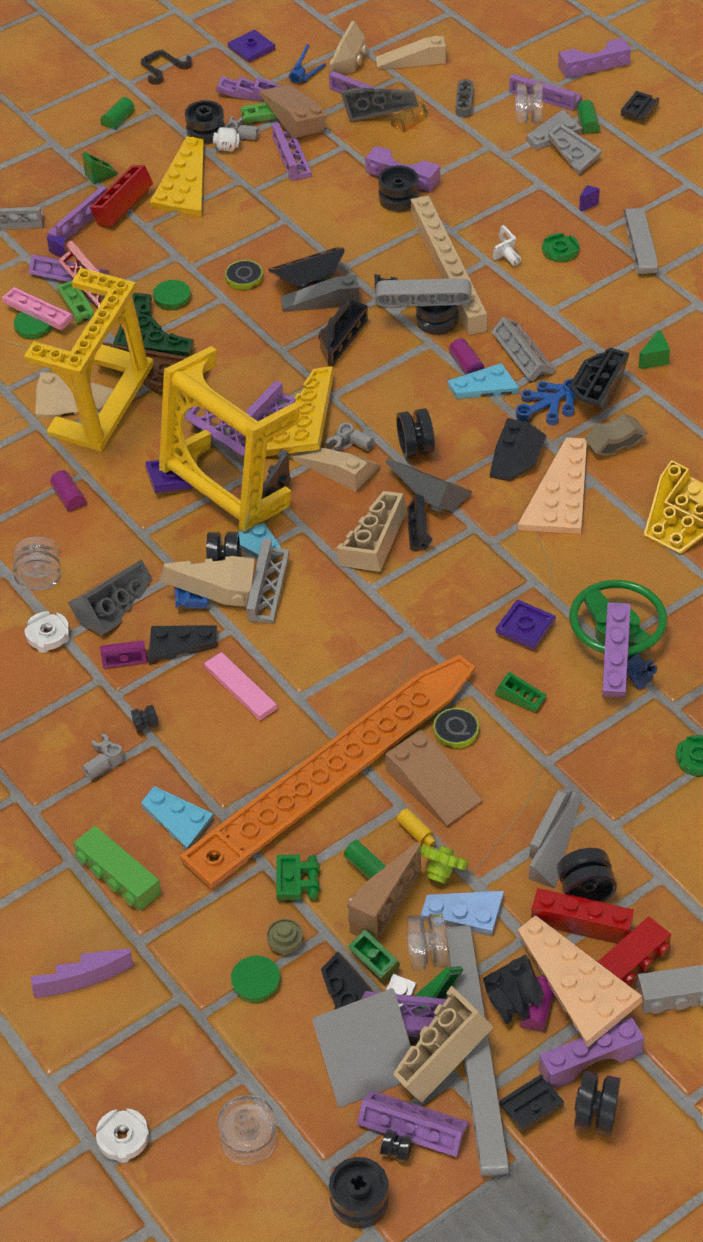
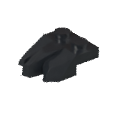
[483,954,544,1025]

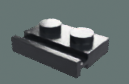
[621,91,660,123]
[499,1074,564,1133]

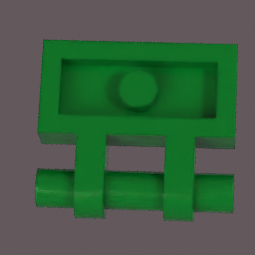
[276,854,320,901]

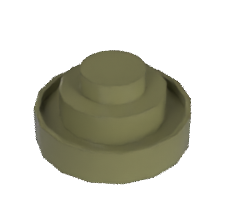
[267,919,303,954]

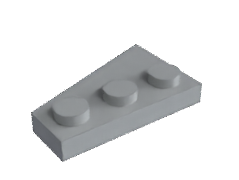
[526,110,582,150]
[548,123,602,175]

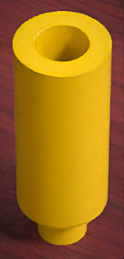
[396,808,437,847]

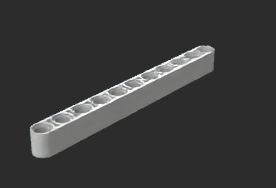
[445,925,508,1177]

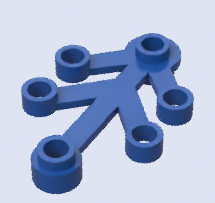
[516,379,575,425]

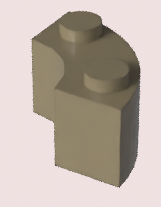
[585,413,648,455]

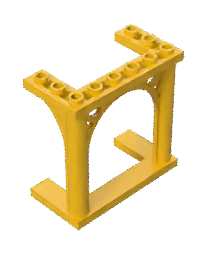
[24,268,154,452]
[159,346,300,532]

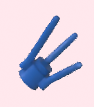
[289,44,326,84]

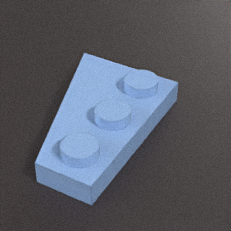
[421,891,504,936]

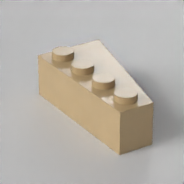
[393,986,494,1103]

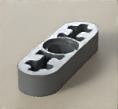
[455,80,474,118]

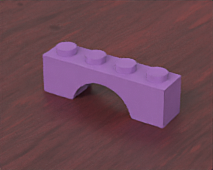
[558,38,631,78]
[365,146,440,193]
[602,603,630,698]
[538,1018,644,1089]

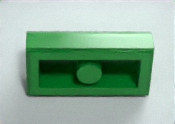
[100,97,135,129]
[577,100,600,133]
[344,839,386,879]
[347,930,400,981]

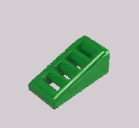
[495,671,547,712]
[415,966,464,1009]

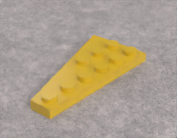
[150,136,204,217]
[266,366,334,457]

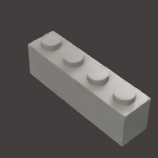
[636,965,703,1014]

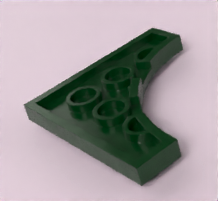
[113,293,194,357]

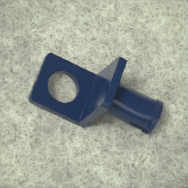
[627,653,657,690]

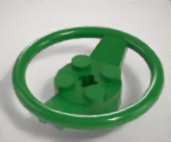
[569,580,667,655]

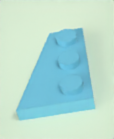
[448,363,519,399]
[141,786,214,850]

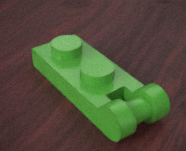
[240,103,278,125]
[57,281,94,324]

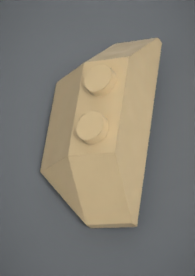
[329,21,368,75]

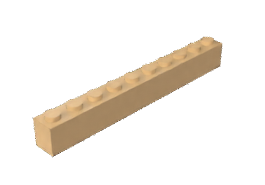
[411,196,487,335]

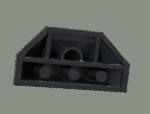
[268,247,345,288]
[318,299,368,367]
[569,347,629,409]
[490,418,547,482]

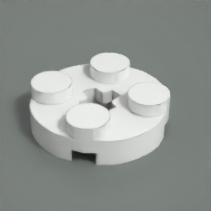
[25,611,69,653]
[96,1109,149,1163]

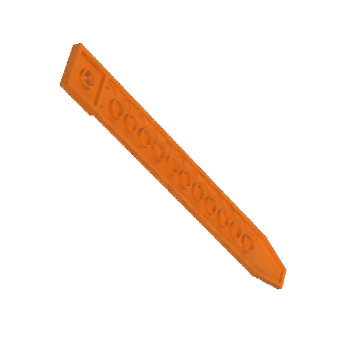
[180,655,475,889]

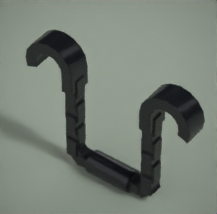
[141,50,192,85]

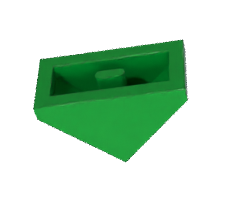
[82,152,118,184]
[638,330,670,369]

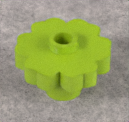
[421,844,469,883]

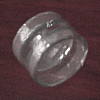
[515,83,543,124]
[13,537,61,591]
[406,912,448,971]
[217,1095,278,1165]

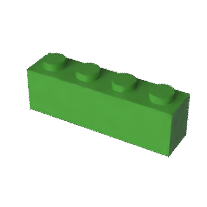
[74,826,161,911]

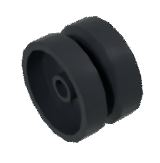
[185,100,225,144]
[378,165,419,211]
[415,305,459,335]
[396,408,435,457]
[206,531,242,561]
[557,848,617,902]
[574,1071,621,1136]
[329,1157,389,1229]

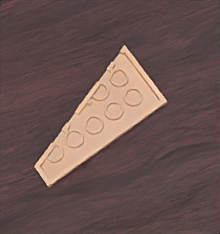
[517,437,587,534]
[518,915,642,1048]

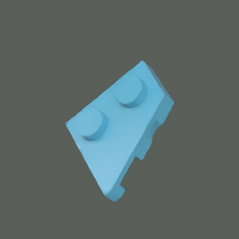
[239,522,282,560]

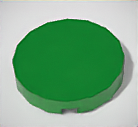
[542,233,579,263]
[153,280,191,310]
[14,312,52,339]
[675,735,703,777]
[231,955,281,1003]

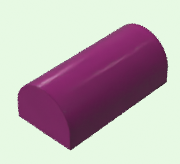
[449,338,484,375]
[50,470,87,511]
[100,640,147,669]
[520,976,554,1032]

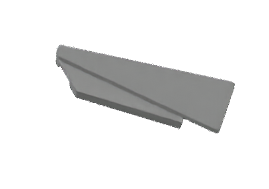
[529,788,582,888]

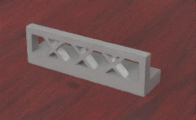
[0,207,44,229]
[491,317,556,381]
[246,538,290,624]

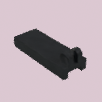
[407,494,432,551]

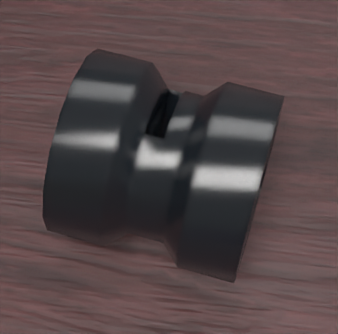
[131,705,159,732]
[380,1129,414,1163]

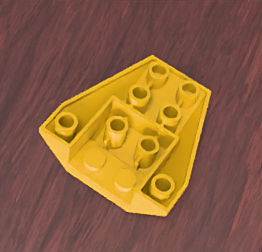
[644,460,703,555]

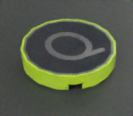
[225,260,263,290]
[433,708,479,749]

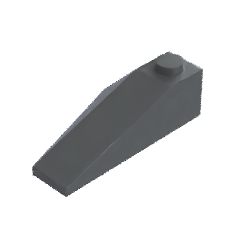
[341,88,419,122]
[281,275,359,312]

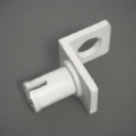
[492,225,522,266]

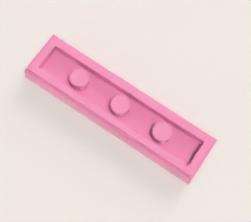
[2,287,74,331]
[204,652,277,721]

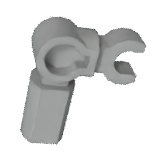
[225,116,259,140]
[326,422,375,452]
[82,734,124,780]

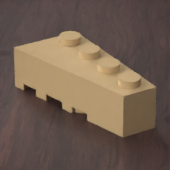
[336,491,407,572]

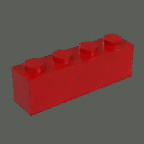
[89,165,154,227]
[531,888,634,944]
[597,916,671,986]

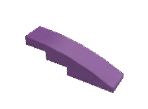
[216,76,281,102]
[31,949,133,998]

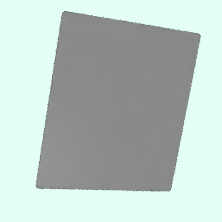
[312,988,411,1108]

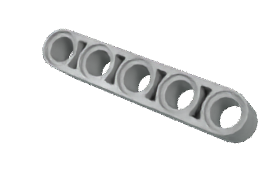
[624,207,658,274]
[375,278,472,307]

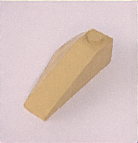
[376,36,446,70]
[35,372,114,418]
[290,447,380,492]
[160,556,254,607]

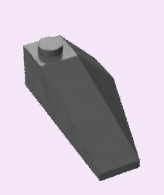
[386,459,472,512]
[68,560,152,636]

